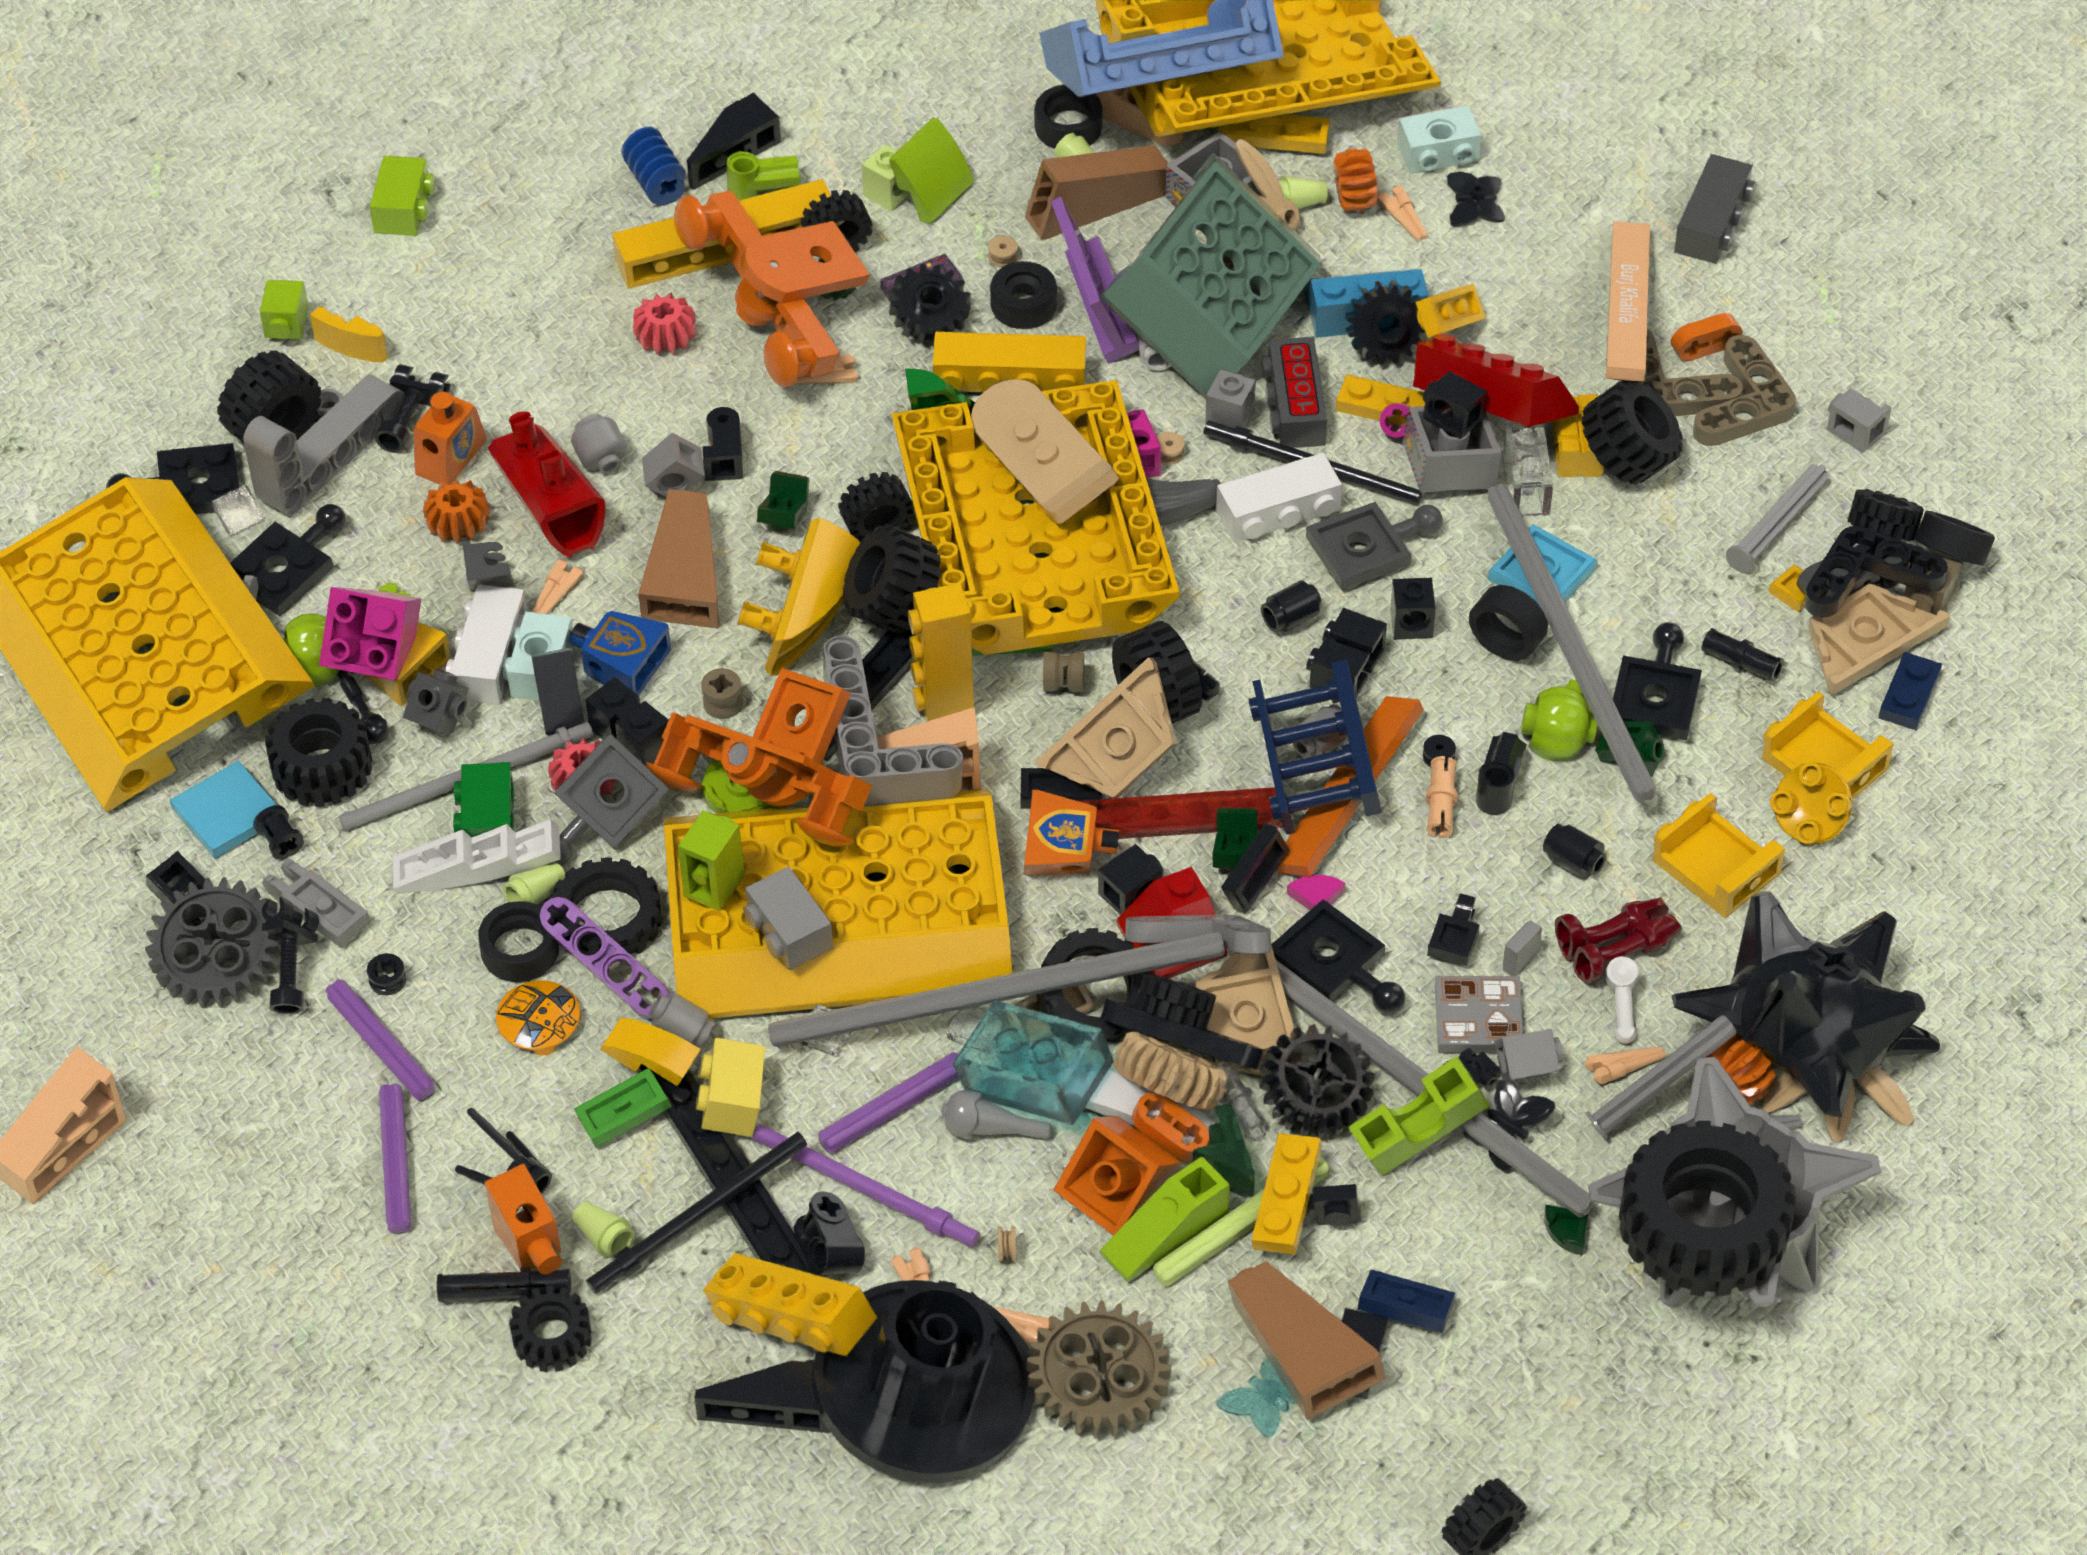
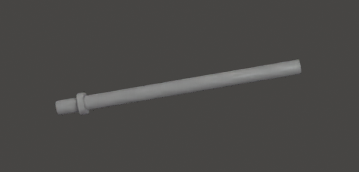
[339,722,593,831]

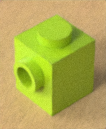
[259,280,309,339]

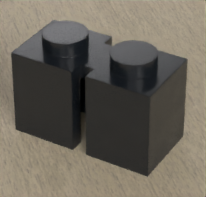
[1306,607,1387,698]
[585,677,669,766]

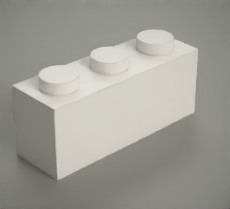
[1216,453,1342,543]
[446,584,527,705]

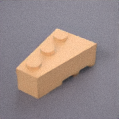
[877,707,981,791]
[0,1046,127,1204]

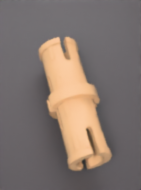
[1425,756,1458,838]

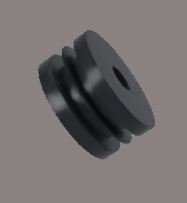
[1423,735,1456,768]

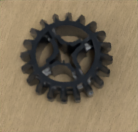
[1259,1024,1374,1138]

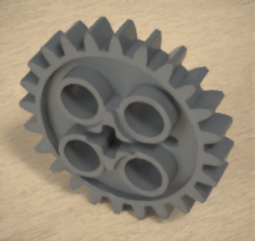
[145,877,281,1008]

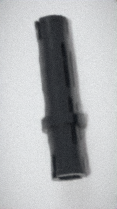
[437,1267,571,1302]

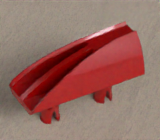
[488,411,605,558]

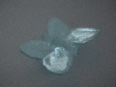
[1217,1357,1296,1438]

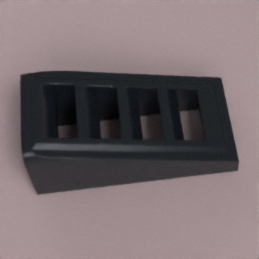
[146,851,205,926]

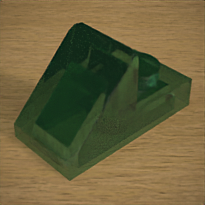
[1193,1103,1255,1198]

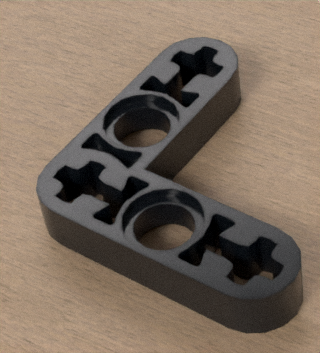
[1804,526,1948,618]

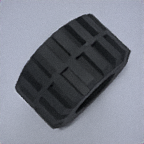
[217,350,322,444]
[1581,380,1683,485]
[843,524,941,634]
[1112,621,1202,724]
[265,698,373,807]

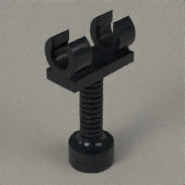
[375,364,451,453]
[262,897,319,1014]

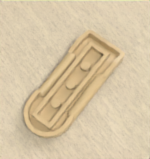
[971,379,1119,524]

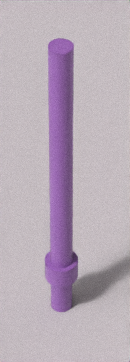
[753,1124,980,1248]

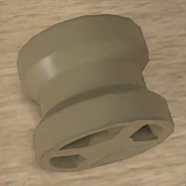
[701,668,743,719]

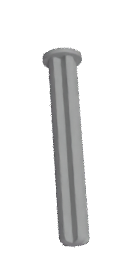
[1726,464,1829,573]
[1585,1015,1737,1141]

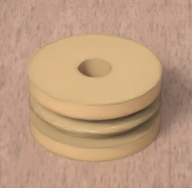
[988,236,1018,267]
[1156,432,1185,465]
[998,1226,1016,1262]

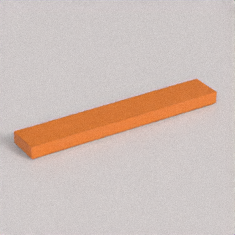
[1276,696,1424,877]

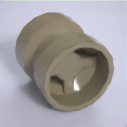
[1043,652,1084,692]

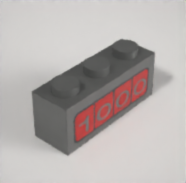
[1262,337,1327,448]

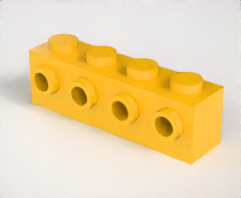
[932,332,1086,392]
[908,583,974,721]
[703,1253,877,1356]

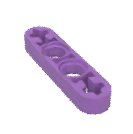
[540,897,669,1020]

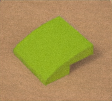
[889,117,974,223]

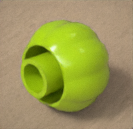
[283,613,339,687]
[1521,686,1597,761]

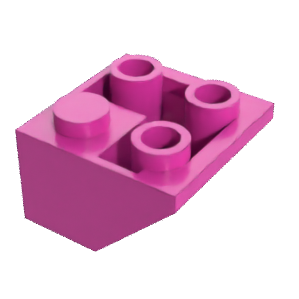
[319,587,422,680]

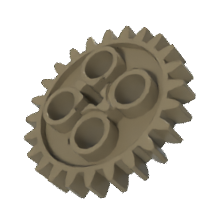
[1026,1301,1171,1438]

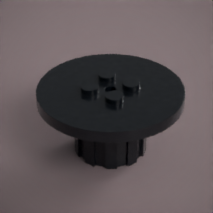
[812,1280,1035,1483]

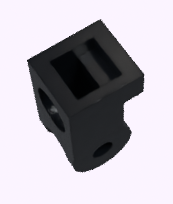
[702,407,743,481]

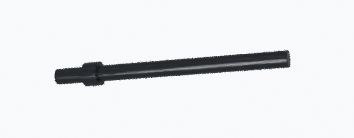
[1203,420,1423,505]
[586,1131,807,1294]

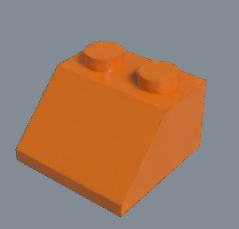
[1053,1116,1183,1235]

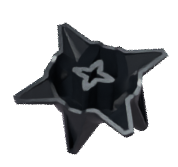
[1672,891,1940,1117]

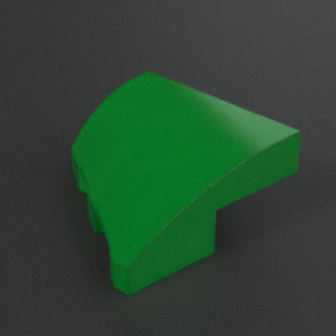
[905,368,976,416]

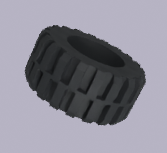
[1619,1121,1796,1297]

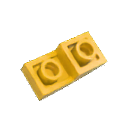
[310,306,388,363]
[600,1017,701,1086]

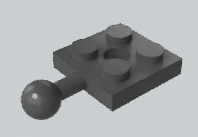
[1306,502,1443,590]
[548,733,669,866]

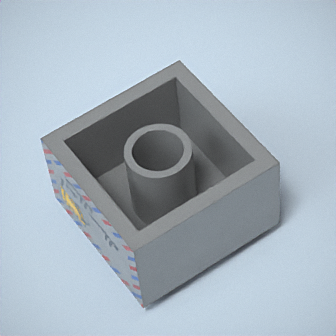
[1166,131,1263,205]
[1402,406,1501,492]

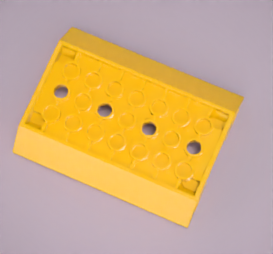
[1096,0,1441,137]
[891,380,1180,655]
[0,477,315,813]
[664,788,1012,1019]

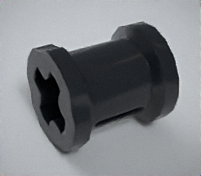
[253,805,304,859]

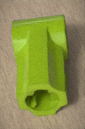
[727,152,800,200]

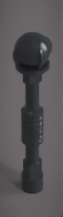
[337,670,389,744]

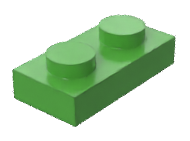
[574,1068,671,1148]

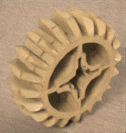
[1113,1031,1228,1111]

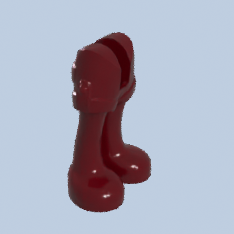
[1555,897,1682,983]

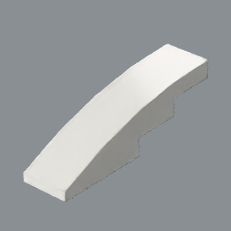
[393,819,561,893]

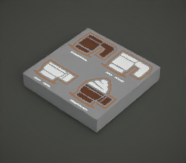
[1435,976,1523,1053]

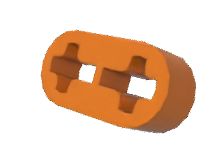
[1670,313,1743,361]
[1132,1092,1209,1161]

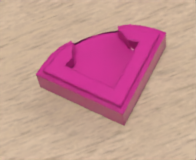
[1287,875,1345,910]

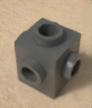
[402,668,469,733]

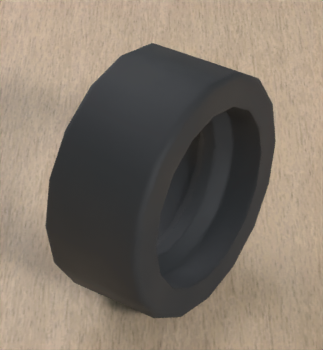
[1034,84,1103,149]
[1915,511,1995,566]
[1469,585,1548,661]
[478,901,559,982]

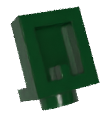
[1595,721,1664,777]

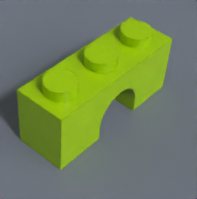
[1349,1056,1491,1176]

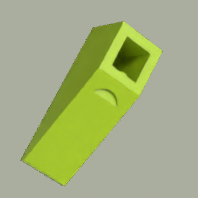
[1100,1156,1230,1282]

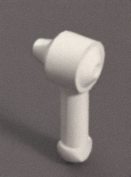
[1606,956,1638,1044]

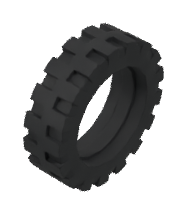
[550,857,662,962]
[1036,928,1150,1044]

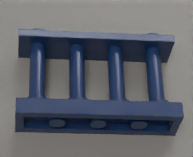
[1248,659,1382,835]

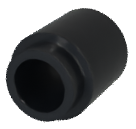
[1261,580,1322,633]
[1543,823,1606,879]

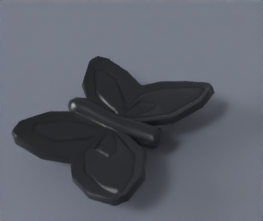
[1447,171,1505,227]
[1463,1080,1556,1173]

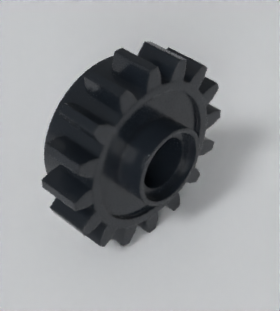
[889,264,971,343]
[1345,280,1426,365]

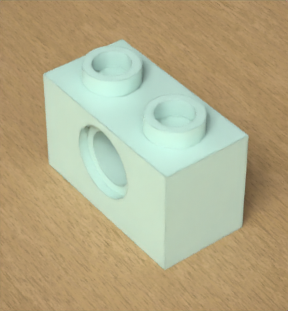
[1397,105,1481,174]
[503,611,574,700]

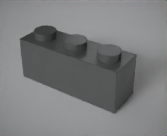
[1674,154,1756,264]

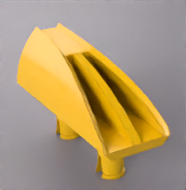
[737,518,860,675]

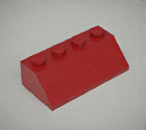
[1413,334,1579,427]

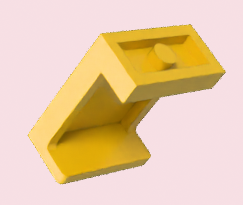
[1762,691,1894,800]
[1652,793,1785,918]

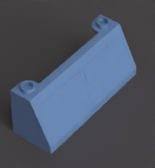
[1039,0,1284,97]

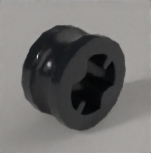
[367,953,406,996]

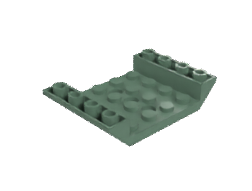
[1100,153,1321,398]

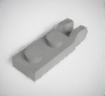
[262,858,370,947]

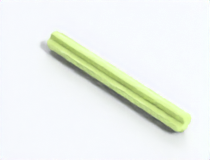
[1153,1156,1329,1286]

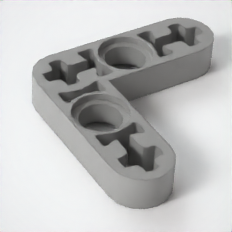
[1125,915,1271,953]

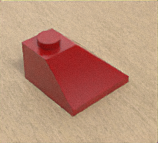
[1116,866,1227,979]

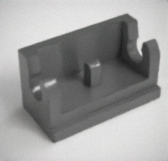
[462,540,514,591]

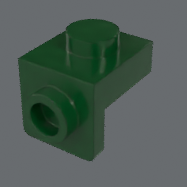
[757,471,810,530]
[1212,807,1258,871]

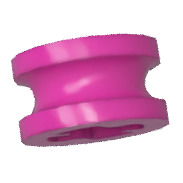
[1379,403,1410,438]

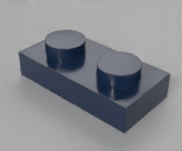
[1878,652,1942,731]
[1357,1269,1455,1333]

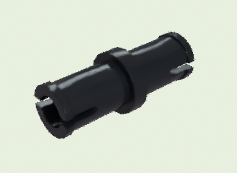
[1701,628,1784,682]

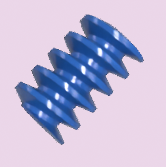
[621,126,686,205]

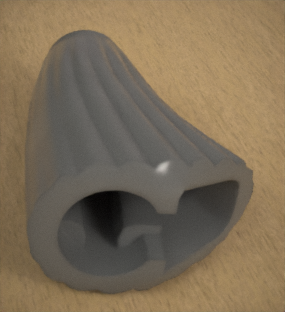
[1146,478,1221,526]

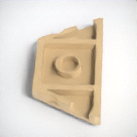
[1808,583,1950,695]
[1035,657,1177,798]
[1195,942,1303,1076]

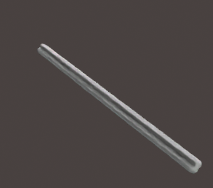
[1488,483,1656,802]
[768,932,1225,1047]
[1235,952,1595,1218]

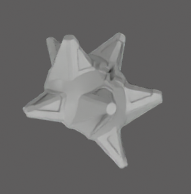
[1588,1057,1881,1307]

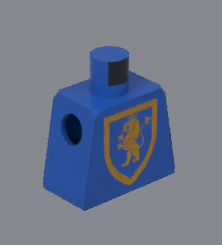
[570,611,671,695]

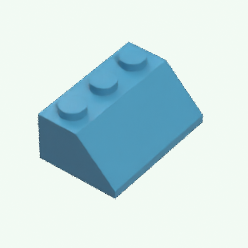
[1304,269,1428,338]

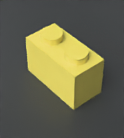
[696,1037,765,1137]

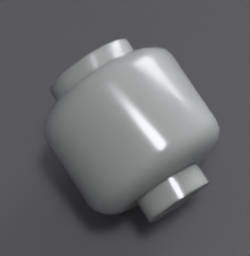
[571,414,627,473]

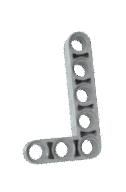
[243,375,405,515]
[823,635,963,806]

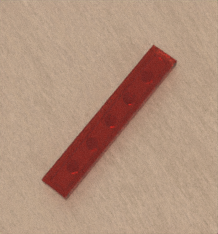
[1079,787,1283,839]

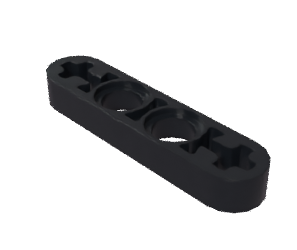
[1100,998,1264,1070]

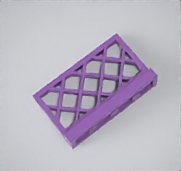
[1051,197,1139,364]

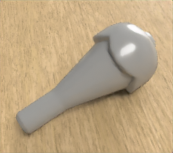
[941,1090,1052,1140]

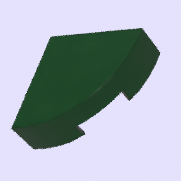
[1544,1205,1588,1256]

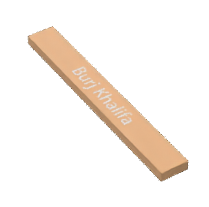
[1606,221,1650,382]

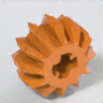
[1333,148,1378,212]
[423,478,490,544]
[1706,1032,1776,1105]

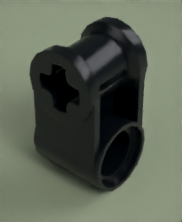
[793,1191,865,1275]

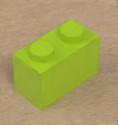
[369,155,435,236]
[678,810,745,911]

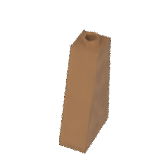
[1025,145,1169,240]
[638,489,720,629]
[1228,1261,1386,1420]

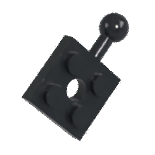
[106,443,242,514]
[230,504,346,617]
[1613,622,1702,741]
[1271,899,1406,1015]

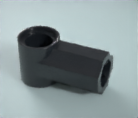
[1476,732,1526,815]

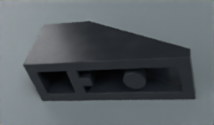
[687,92,781,190]
[694,1360,830,1433]

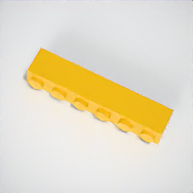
[612,179,838,289]

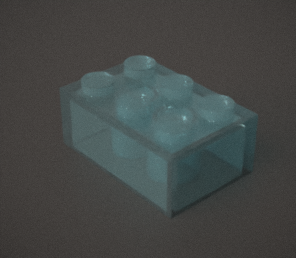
[953,1000,1114,1125]

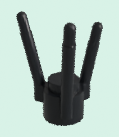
[455,1108,552,1194]

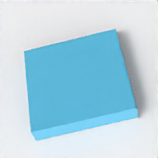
[1488,524,1598,606]
[170,760,277,859]

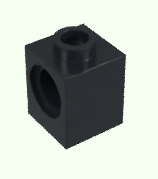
[1422,371,1488,439]
[1390,577,1436,640]
[1098,844,1163,915]

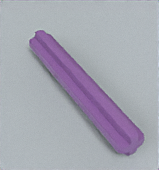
[326,979,435,1100]
[818,1052,966,1153]
[379,1083,411,1234]

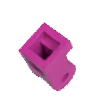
[1127,409,1161,478]

